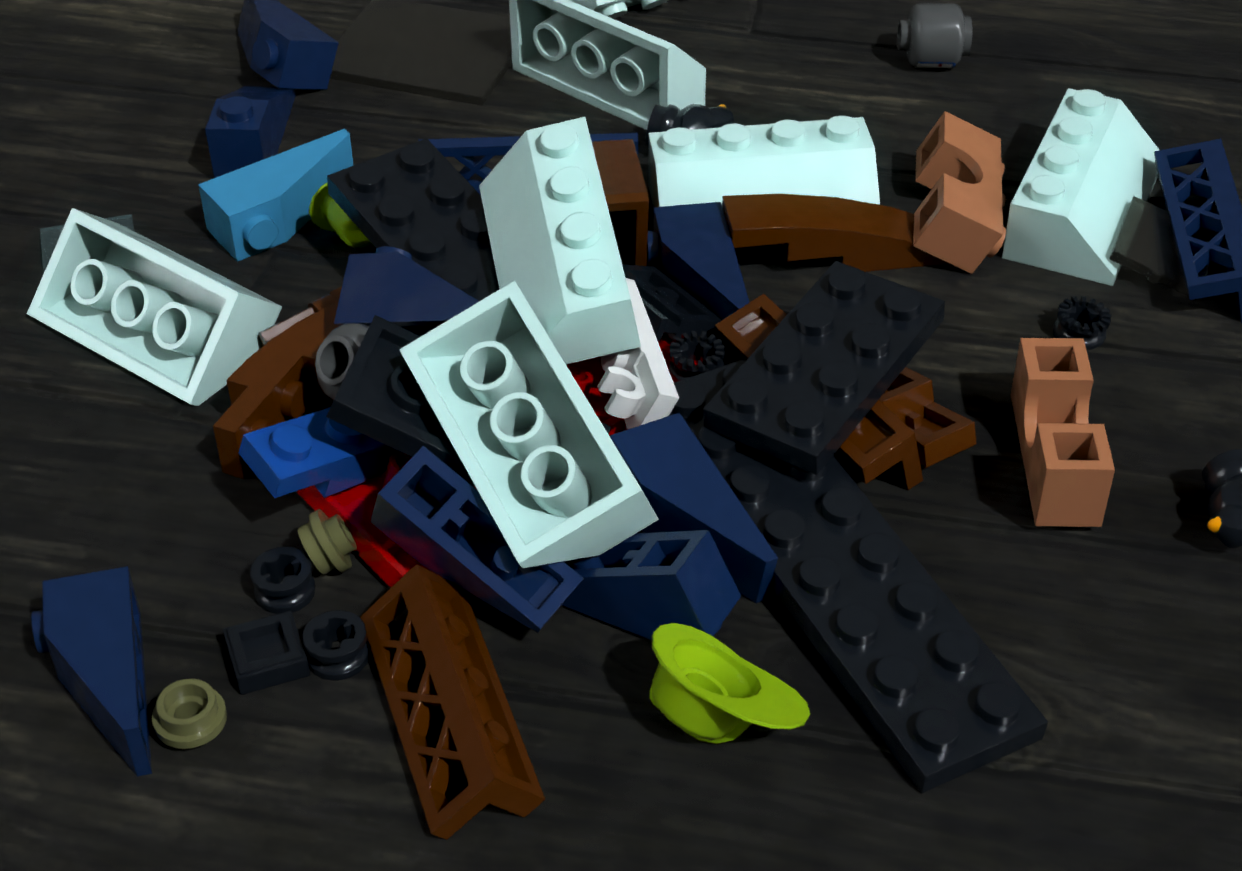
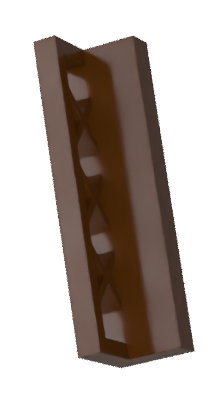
[715,293,923,490]
[360,564,546,840]

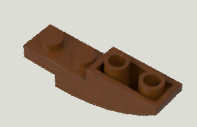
[213,301,339,479]

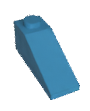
[198,129,354,262]

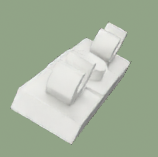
[597,278,679,429]

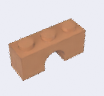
[913,111,1006,274]
[1011,338,1115,527]

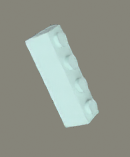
[509,0,706,130]
[1002,88,1159,286]
[648,116,880,207]
[479,117,641,364]
[27,208,282,406]
[399,280,659,568]

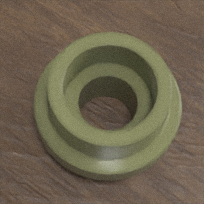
[298,509,357,575]
[152,679,227,749]

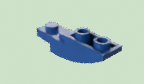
[238,408,400,498]

